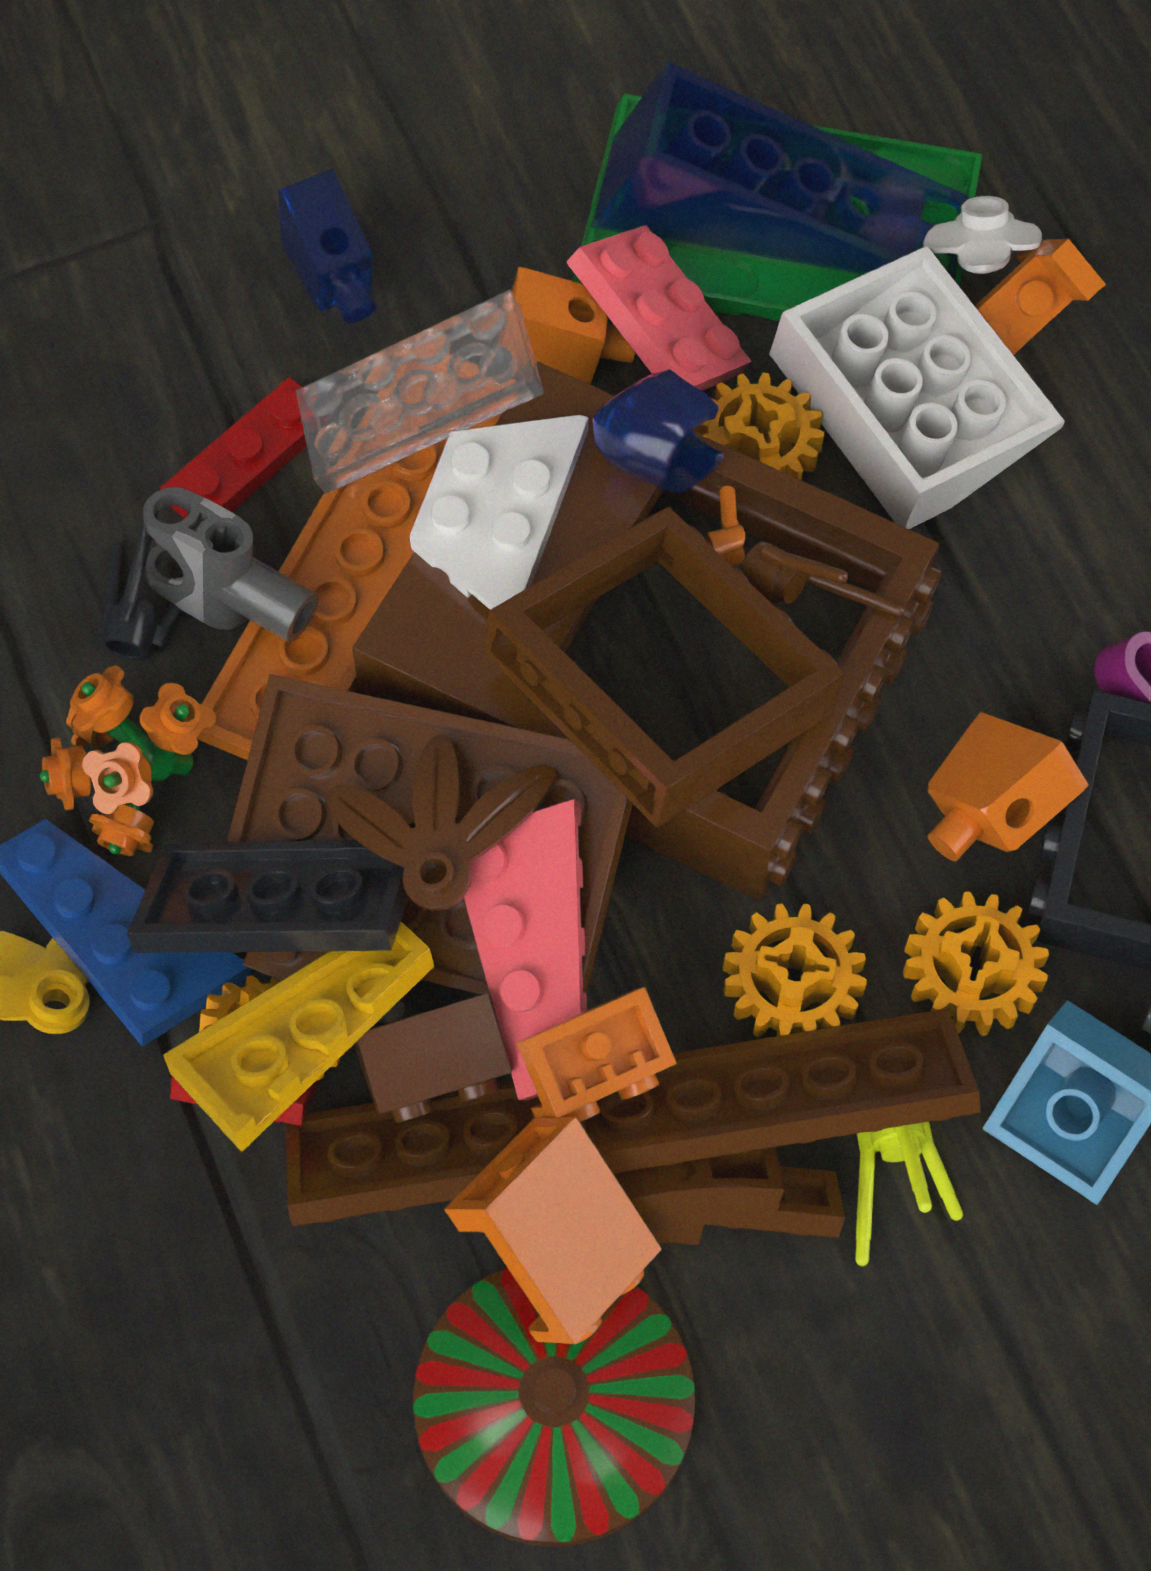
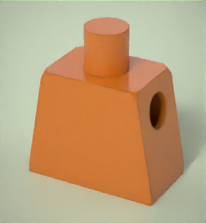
[496,267,635,384]
[928,712,1089,861]

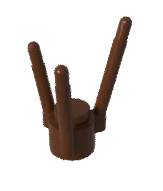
[740,542,904,616]

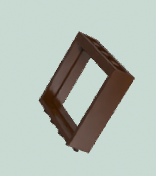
[483,506,846,828]

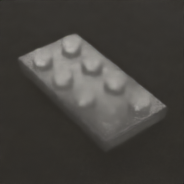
[296,290,544,494]

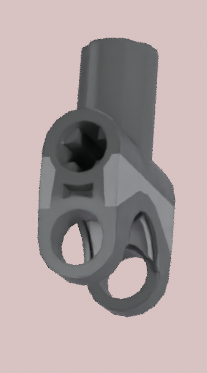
[143,487,319,642]

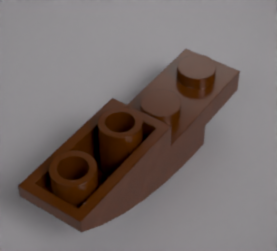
[613,1147,845,1245]

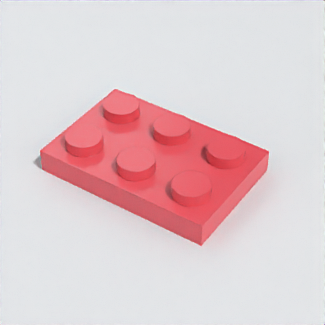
[566,225,752,403]

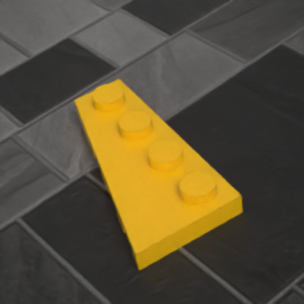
[163,922,434,1152]

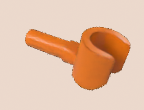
[705,486,745,565]

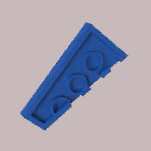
[0,819,251,1047]

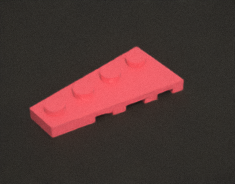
[464,799,587,1101]

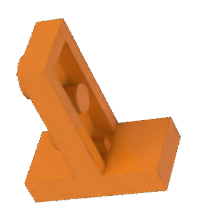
[975,239,1106,355]

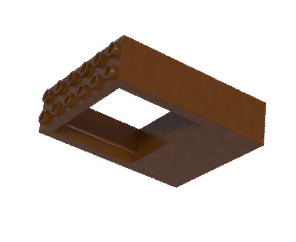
[352,361,942,902]

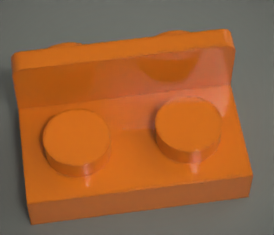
[516,987,677,1122]

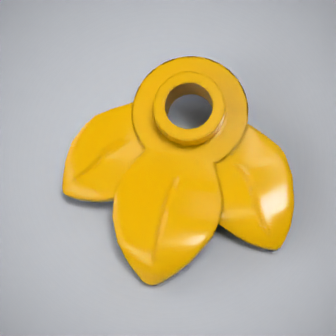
[0,931,90,1034]

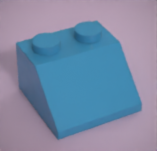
[982,1000,1151,1205]

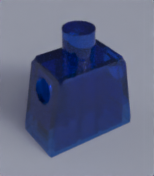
[278,169,376,323]

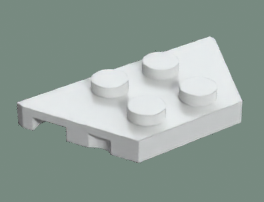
[410,415,589,610]

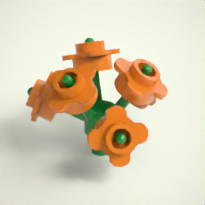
[40,666,216,856]

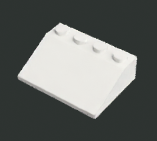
[770,246,1065,529]

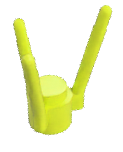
[855,1121,963,1266]

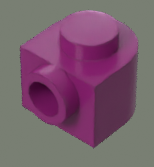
[1095,632,1151,704]

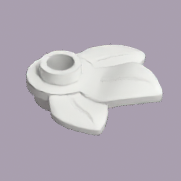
[923,196,1042,274]

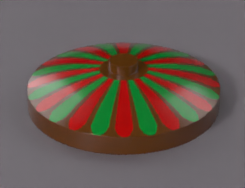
[413,1267,695,1547]

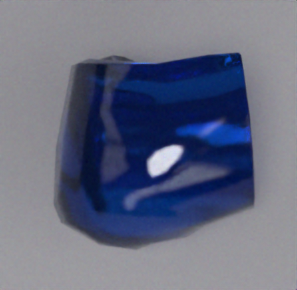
[592,369,725,494]

